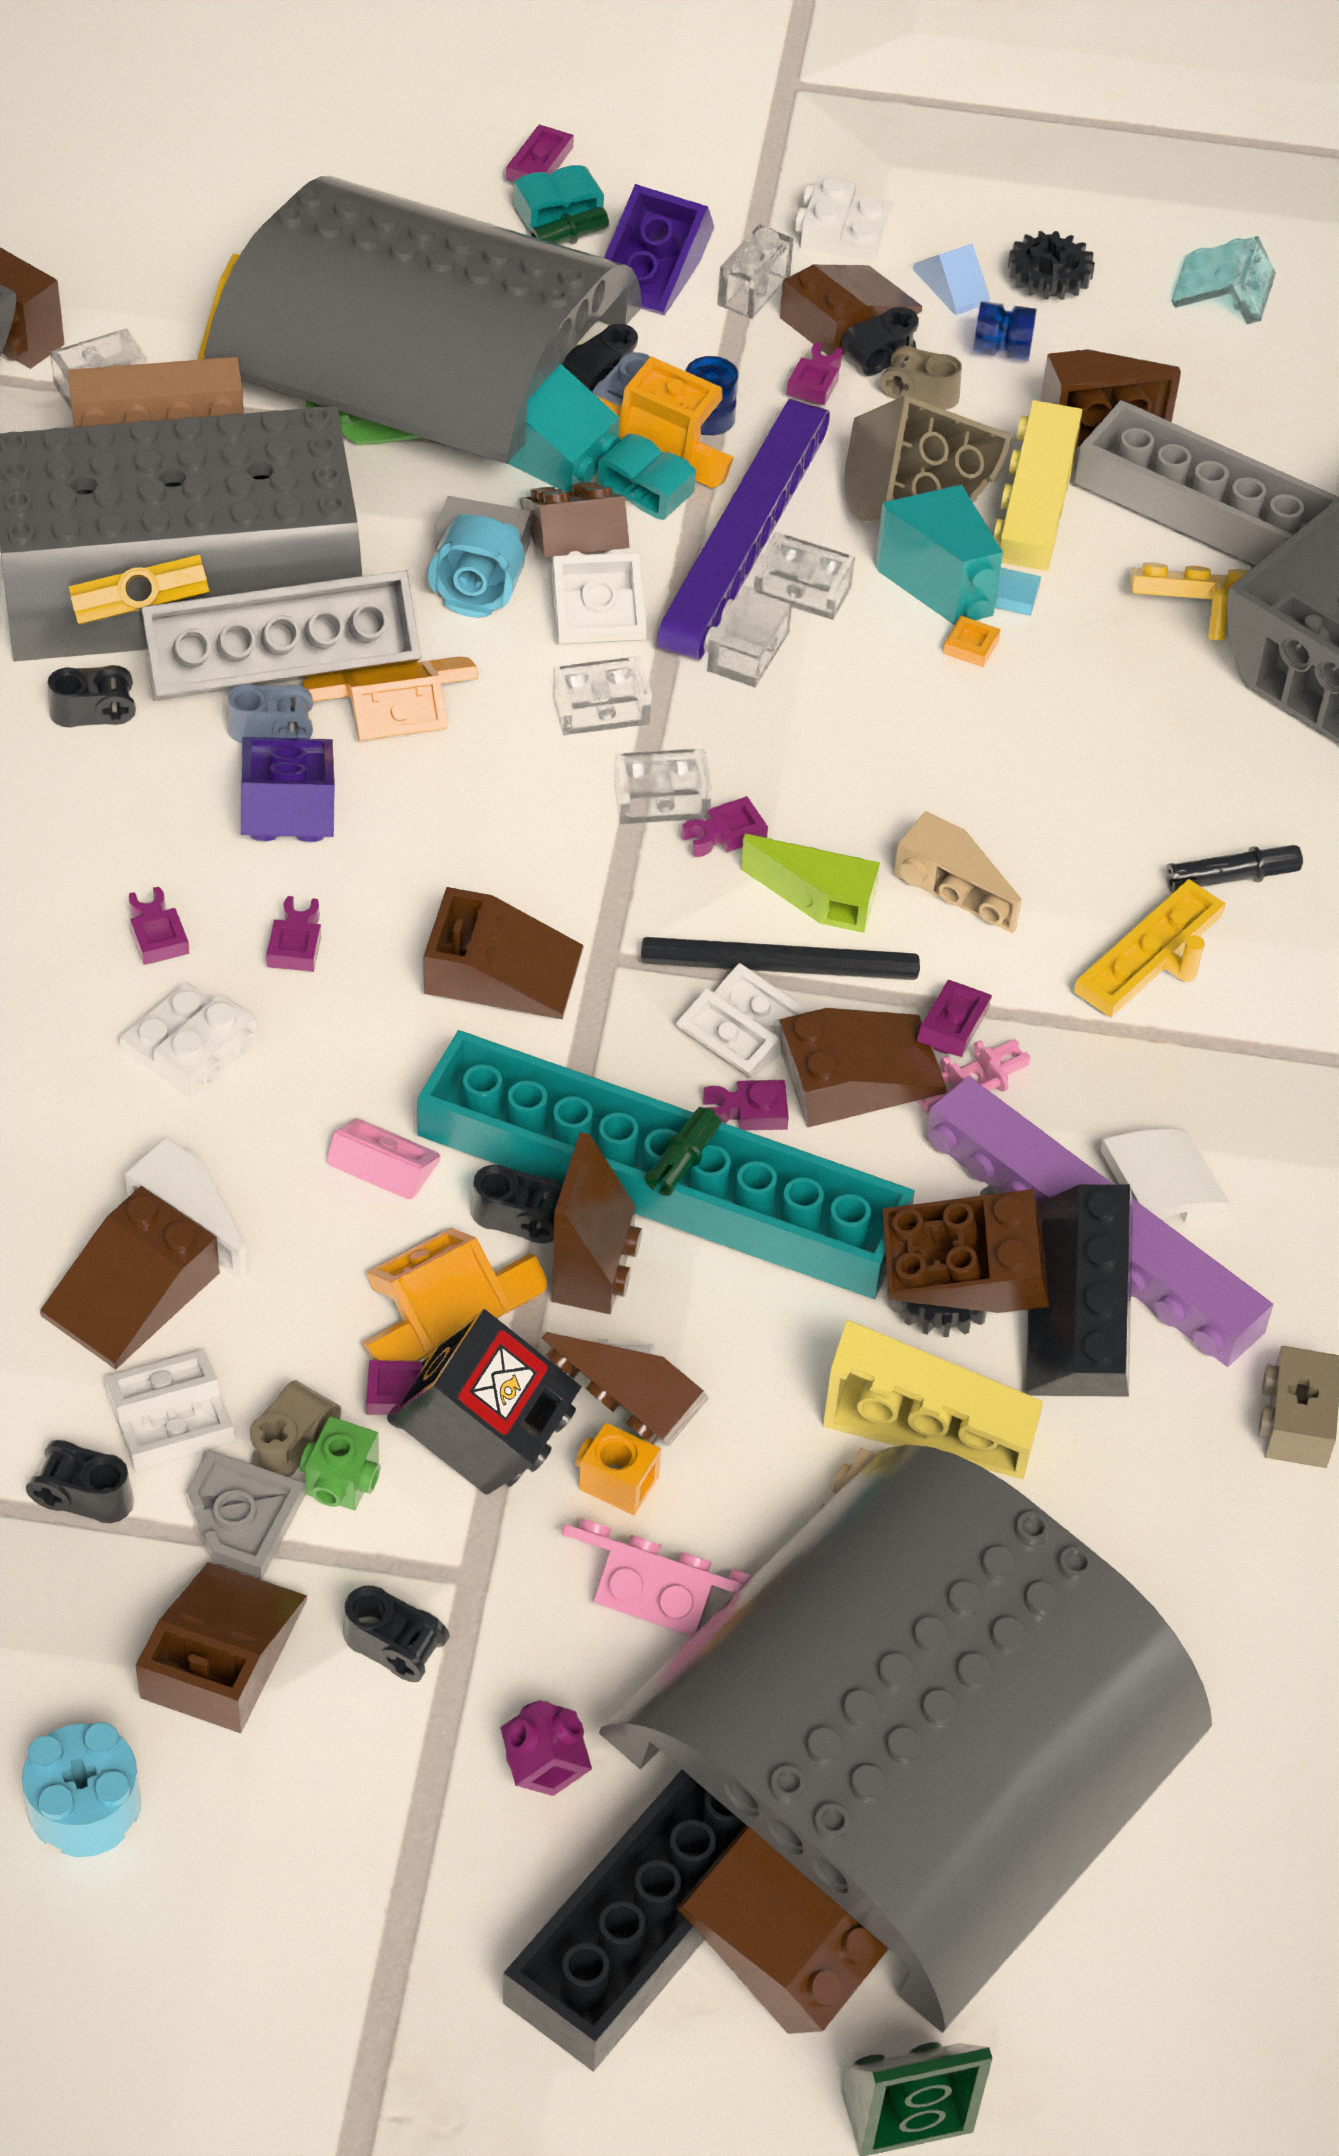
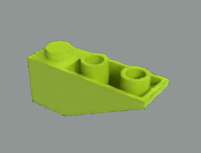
[741,834,880,933]

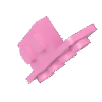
[561,1518,753,1636]

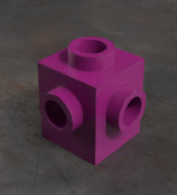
[500,1700,592,1796]

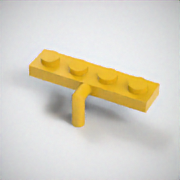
[1129,562,1249,640]
[1074,879,1226,1018]

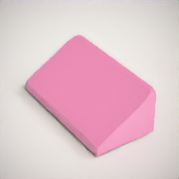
[327,1118,441,1199]

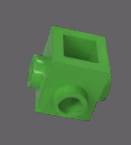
[300,1416,381,1511]

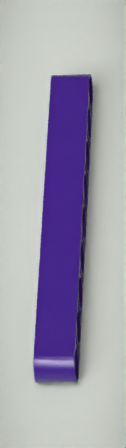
[657,399,830,661]

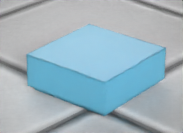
[995,567,1042,615]

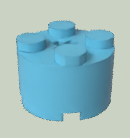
[428,514,525,618]
[22,1722,141,1857]

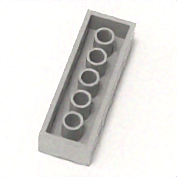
[1074,400,1339,566]

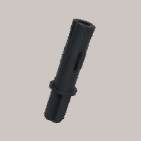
[1166,844,1304,893]

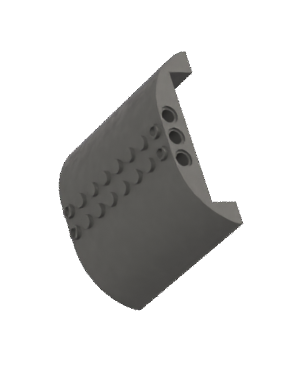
[204,176,642,464]
[599,1444,1212,2033]

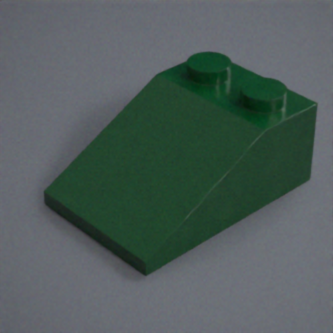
[841,2042,993,2156]

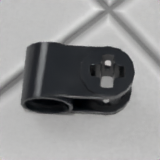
[840,307,919,376]
[563,324,638,392]
[47,665,136,728]
[471,1164,563,1244]
[26,1440,134,1523]
[344,1585,450,1683]

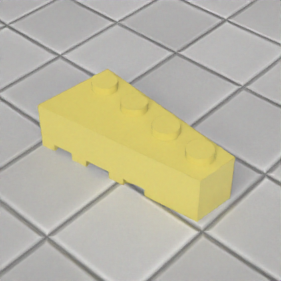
[994,400,1082,571]
[823,1319,1043,1480]

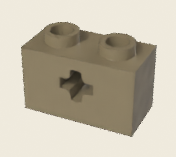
[1258,1345,1339,1468]

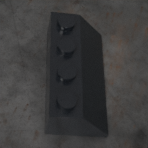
[1026,1184,1133,1397]

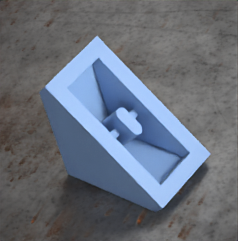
[913,243,990,316]

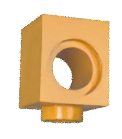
[575,1422,661,1516]

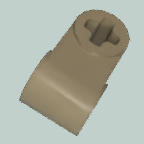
[880,346,962,410]
[250,1380,342,1477]

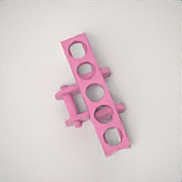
[917,1039,1030,1113]

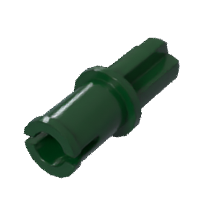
[530,207,609,245]
[645,1107,721,1196]

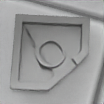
[186,1449,306,1579]

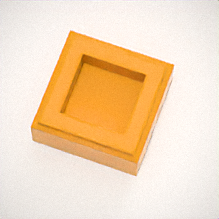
[943,616,1001,667]

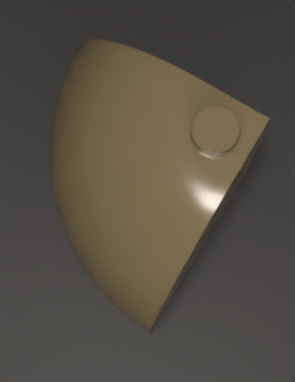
[844,395,1012,525]

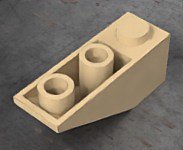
[894,811,1022,934]

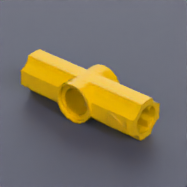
[68,554,210,625]

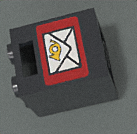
[387,1308,582,1495]

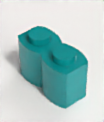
[513,165,604,232]
[597,434,696,520]

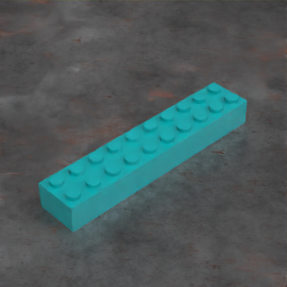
[417,1030,915,1300]

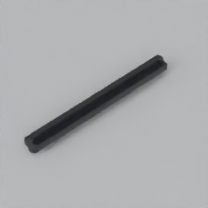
[640,937,920,980]

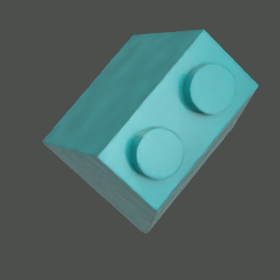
[507,363,621,492]
[875,485,1003,625]

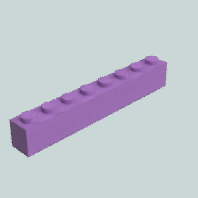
[926,1076,1274,1368]

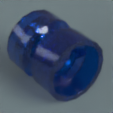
[973,301,1037,362]
[685,356,738,436]

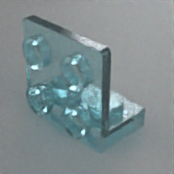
[1171,236,1276,325]

